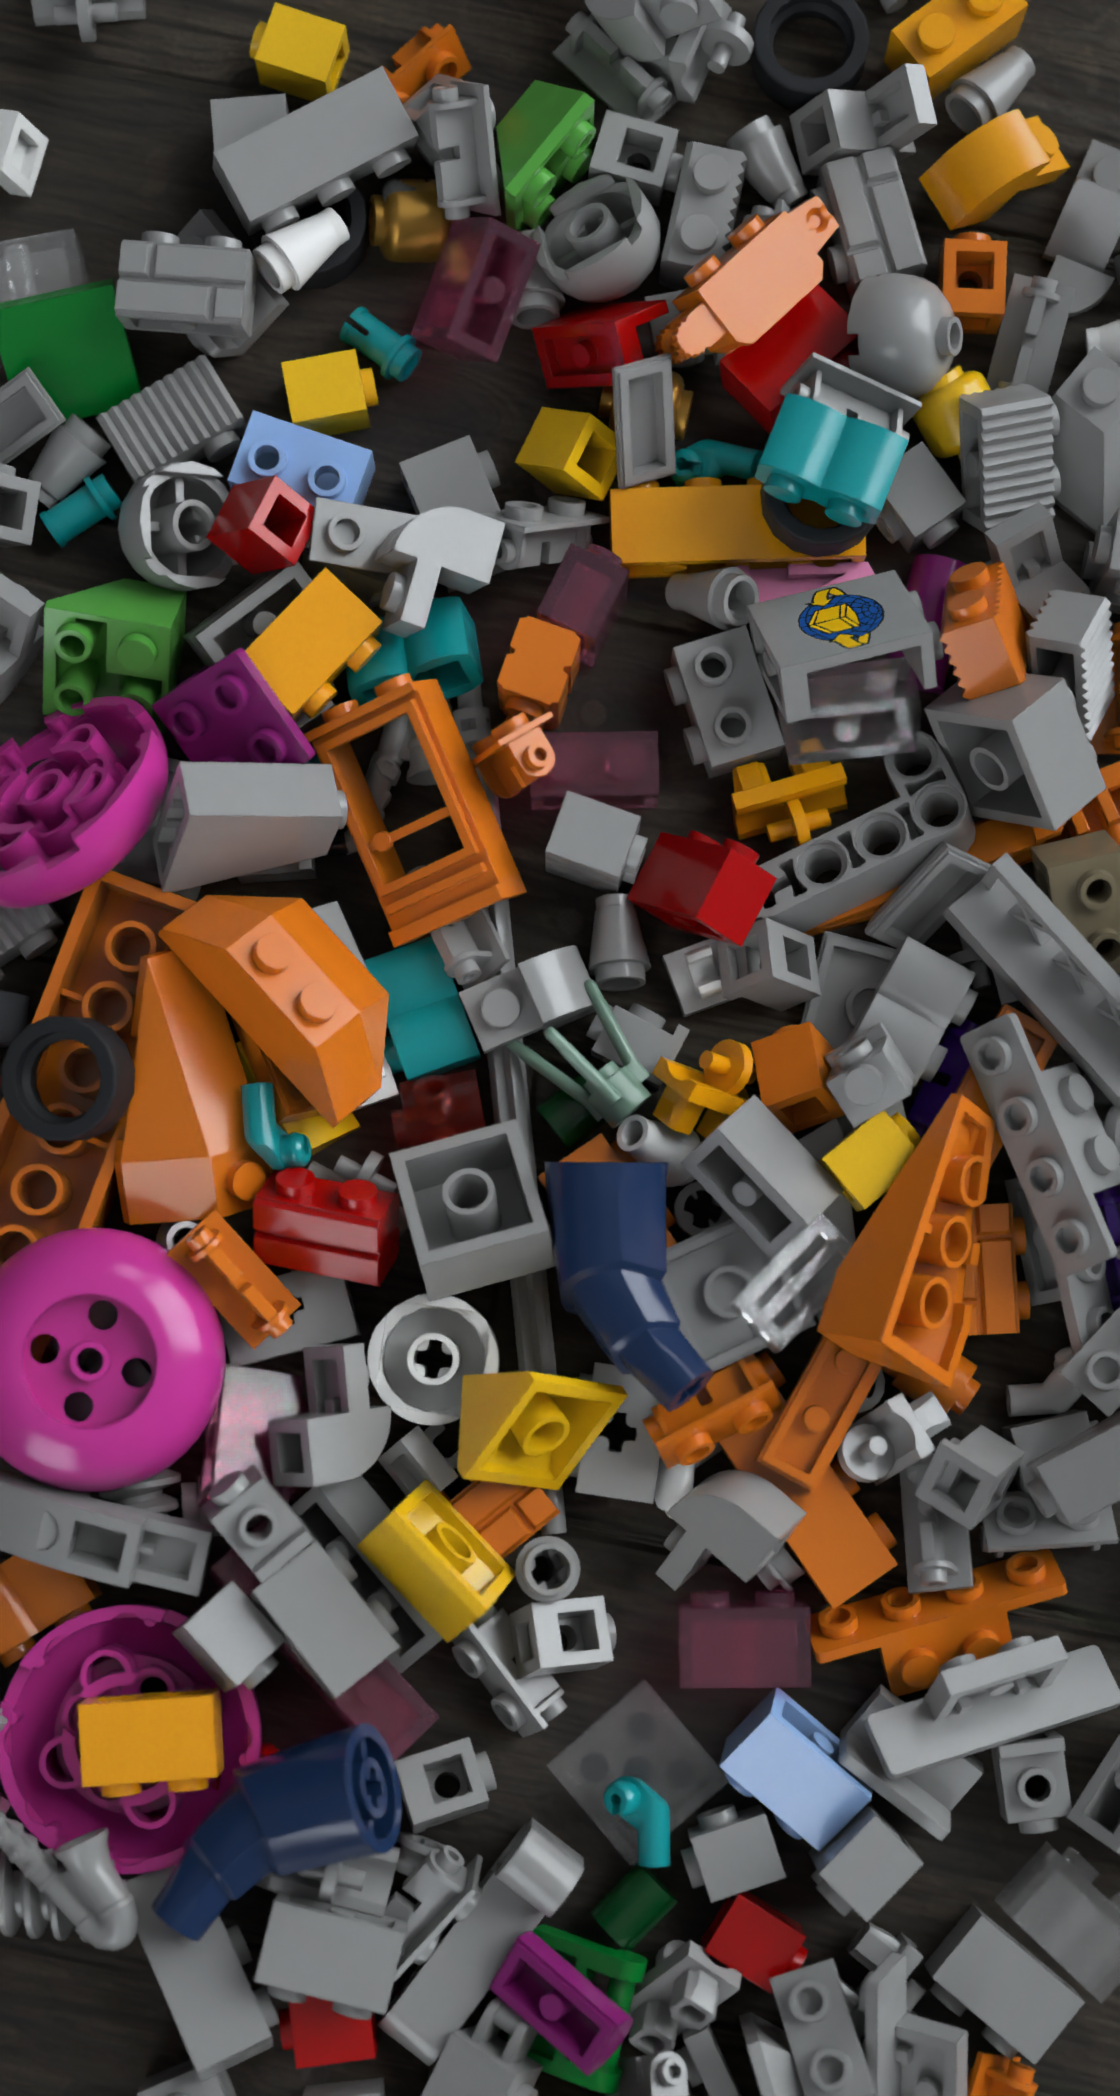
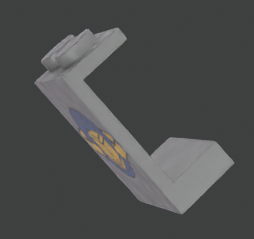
[747,570,944,724]

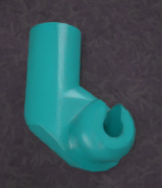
[670,439,763,487]
[241,1082,311,1171]
[603,1776,671,1868]

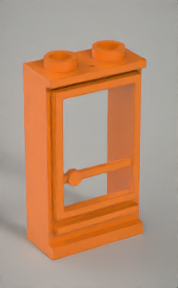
[304,673,527,948]

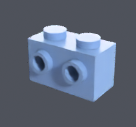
[227,410,376,506]
[719,1686,873,1852]

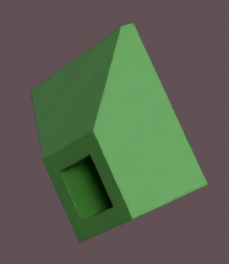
[496,80,596,238]
[43,578,187,734]

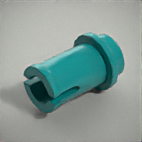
[339,306,422,382]
[39,474,122,548]

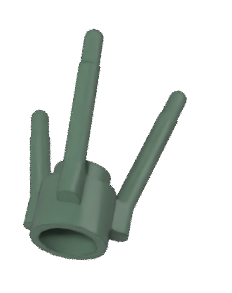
[504,979,652,1129]

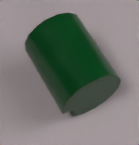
[536,1073,606,1150]
[590,1862,678,1951]

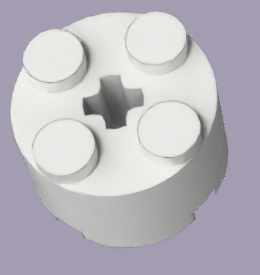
[367,1294,500,1425]

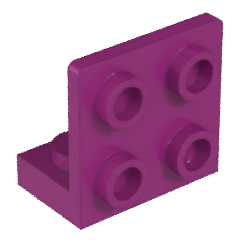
[151,648,315,764]

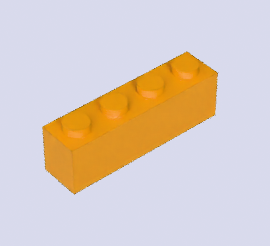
[609,477,866,579]

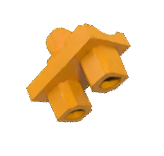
[731,744,847,847]
[652,1039,757,1138]

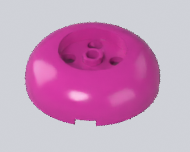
[0,696,169,908]
[0,1227,226,1492]
[0,1604,262,1874]

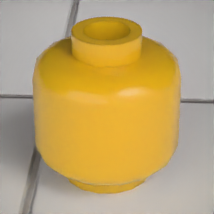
[912,365,991,461]

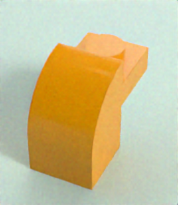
[918,109,1070,230]

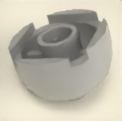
[533,174,661,303]
[847,273,963,399]
[117,461,238,592]

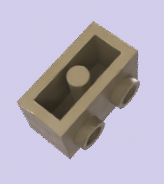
[1030,829,1120,974]

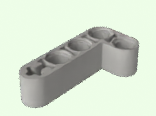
[755,731,976,933]
[376,1817,584,2066]

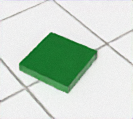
[0,278,142,420]

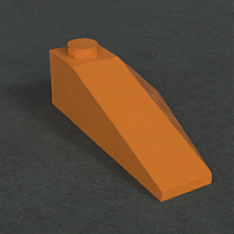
[114,949,270,1225]
[817,1093,996,1389]

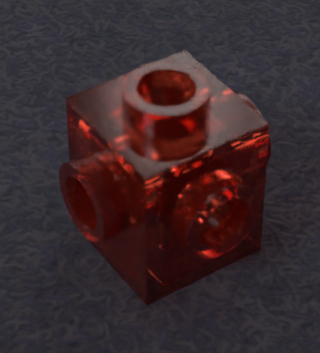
[391,1069,486,1149]

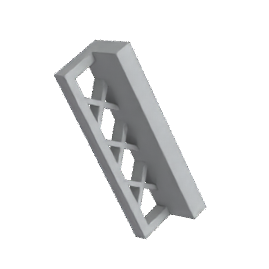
[943,852,1120,1109]

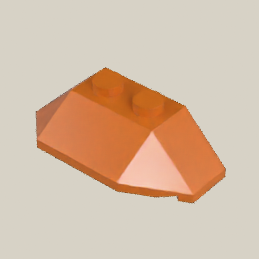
[158,895,389,1128]

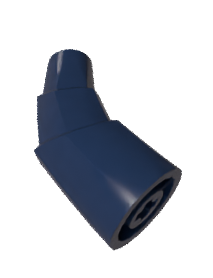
[544,1162,713,1411]
[151,1723,402,1941]

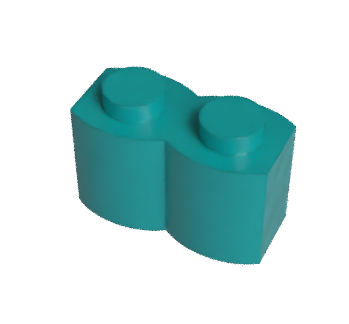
[754,393,909,527]
[346,596,484,706]
[364,936,482,1085]

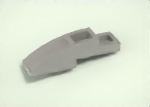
[0,1469,215,1596]

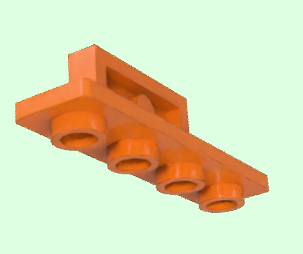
[803,1549,1068,1697]

